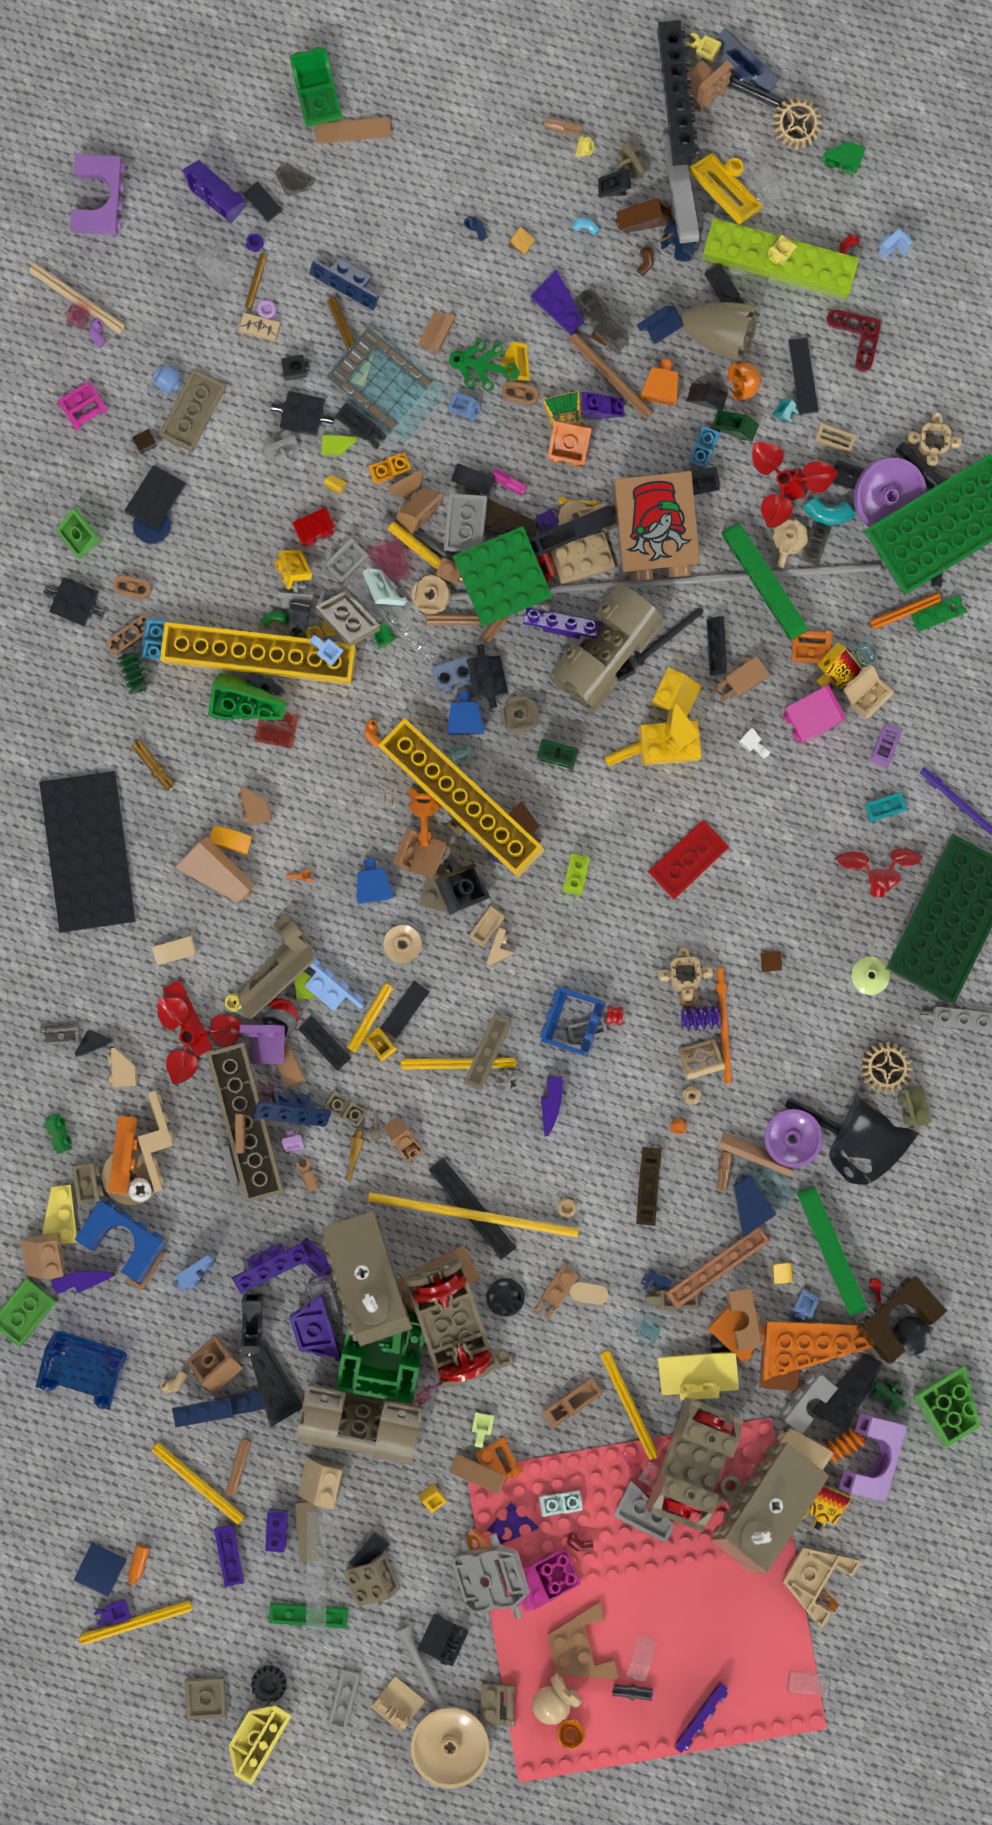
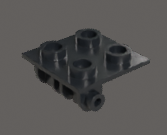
[417,1614,469,1667]

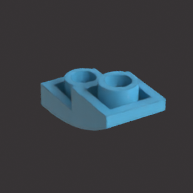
[689,426,720,468]
[141,617,166,660]

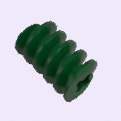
[117,652,151,695]

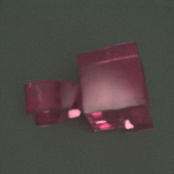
[66,305,90,330]

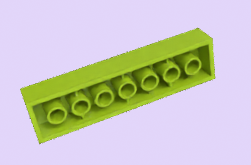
[702,218,859,300]

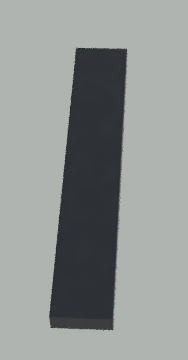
[429,1158,516,1260]

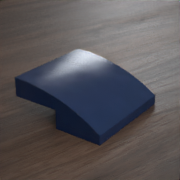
[73,1543,127,1598]

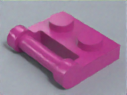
[57,381,108,430]

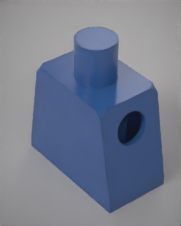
[447,691,484,735]
[357,858,394,904]

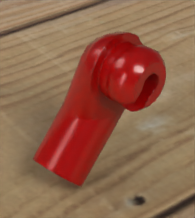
[839,234,860,255]

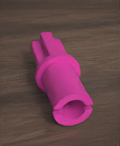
[491,468,528,497]

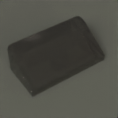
[40,1020,81,1046]

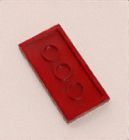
[648,820,729,900]

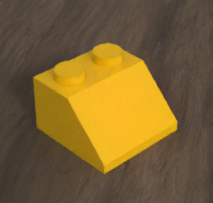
[651,667,701,717]
[665,704,700,754]

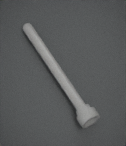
[395,1624,445,1709]

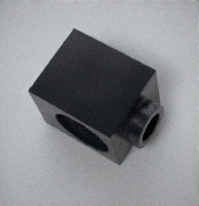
[281,355,310,381]

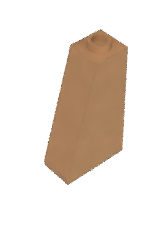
[176,836,255,903]

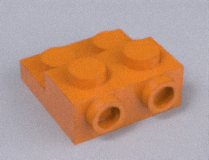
[547,420,592,467]

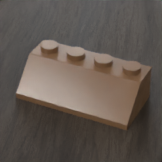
[397,1245,481,1313]

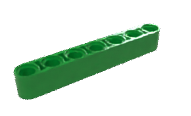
[721,522,808,641]
[796,1185,868,1317]

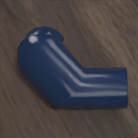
[464,217,488,241]

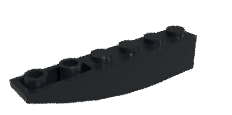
[529,504,617,557]

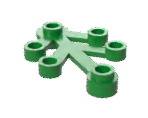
[449,339,520,392]

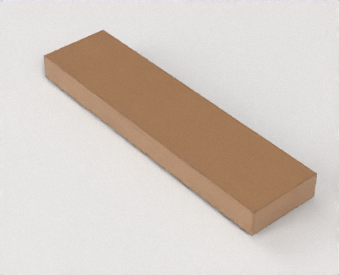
[315,117,391,144]
[719,1133,794,1176]

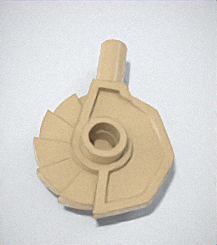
[558,501,606,526]
[773,519,808,569]

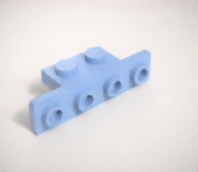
[305,957,366,1011]

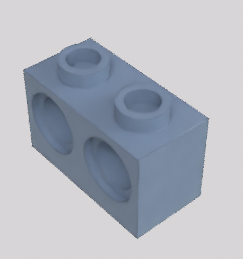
[431,656,472,693]

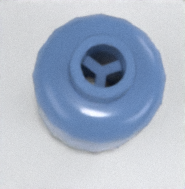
[152,365,181,393]

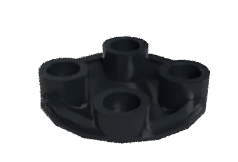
[487,1278,525,1317]
[893,1317,931,1355]

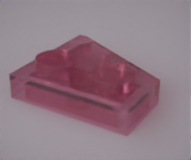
[365,540,411,582]

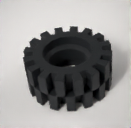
[251,1665,287,1703]

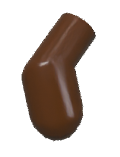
[636,247,654,277]

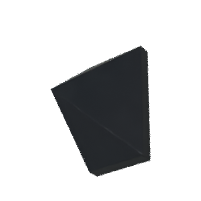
[75,1030,114,1057]

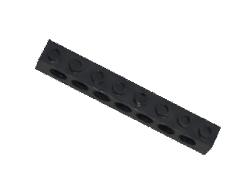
[657,20,699,166]

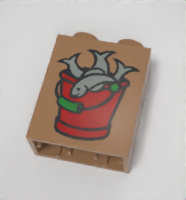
[612,471,700,581]

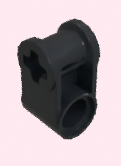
[289,600,310,638]

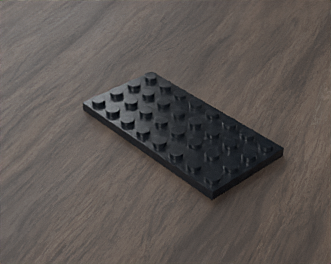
[39,771,136,933]

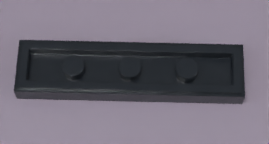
[788,338,818,415]

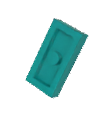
[864,792,907,823]

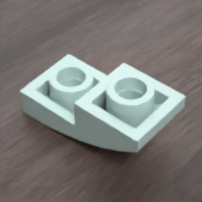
[539,1490,583,1517]

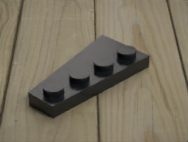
[250,1340,303,1427]

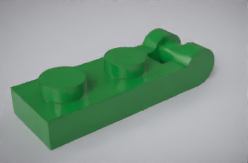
[911,595,968,632]

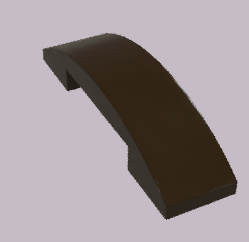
[636,1147,662,1226]

